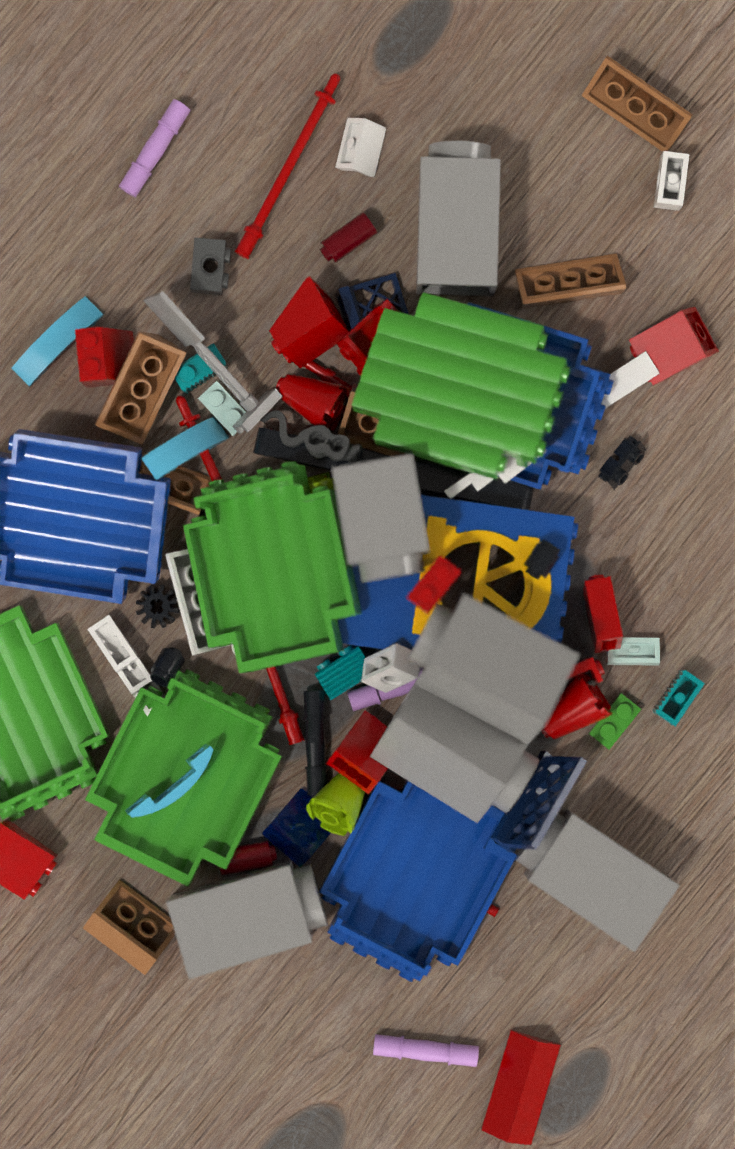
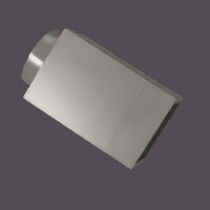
[416,141,500,296]
[408,594,580,744]
[370,677,539,823]
[515,809,679,952]
[166,859,328,979]

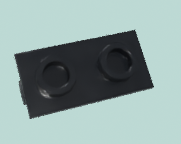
[598,436,646,490]

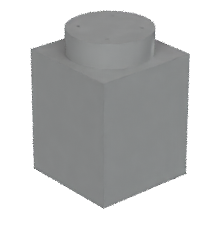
[332,454,431,583]

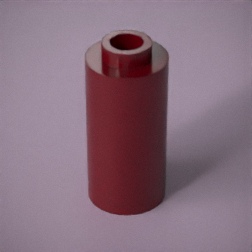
[319,212,377,263]
[220,840,277,876]

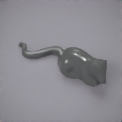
[260,410,363,464]

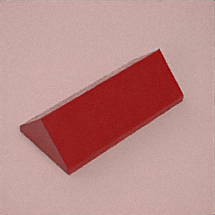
[481,1029,561,1145]

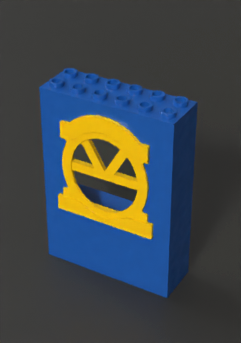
[338,495,578,650]

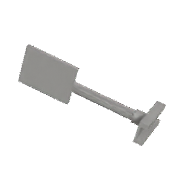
[143,291,282,434]

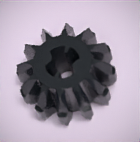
[136,585,180,628]

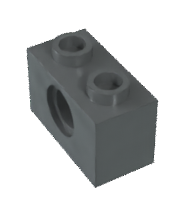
[190,238,231,295]

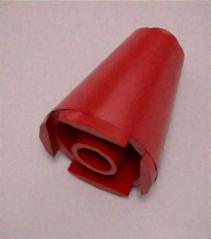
[276,374,351,431]
[540,672,613,740]

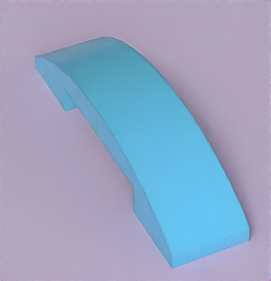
[12,296,103,387]
[141,417,229,480]
[125,744,213,817]

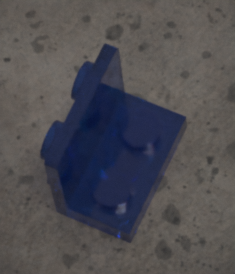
[262,789,331,867]

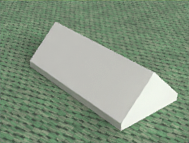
[165,549,231,655]

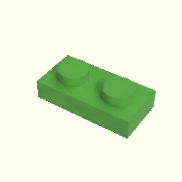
[588,693,642,750]

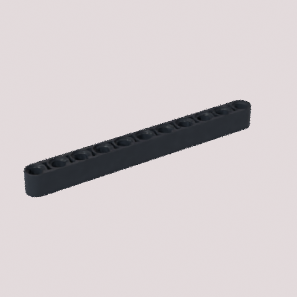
[253,427,534,510]

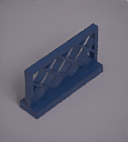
[335,273,409,331]
[491,751,587,853]

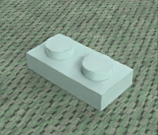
[198,381,245,437]
[607,637,660,666]

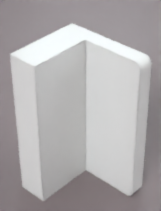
[335,118,386,177]

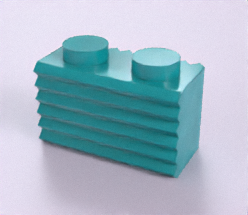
[175,343,228,394]
[315,645,366,700]
[652,670,705,727]

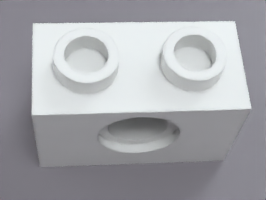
[654,151,689,211]
[361,643,421,693]

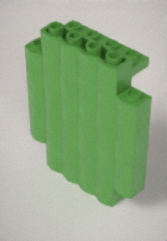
[352,292,570,480]
[183,461,362,673]
[0,605,110,822]
[85,669,282,887]

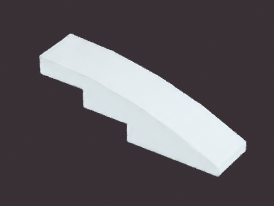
[601,351,660,409]
[444,449,547,499]
[87,615,166,717]

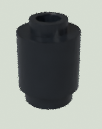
[523,539,560,580]
[150,647,185,687]

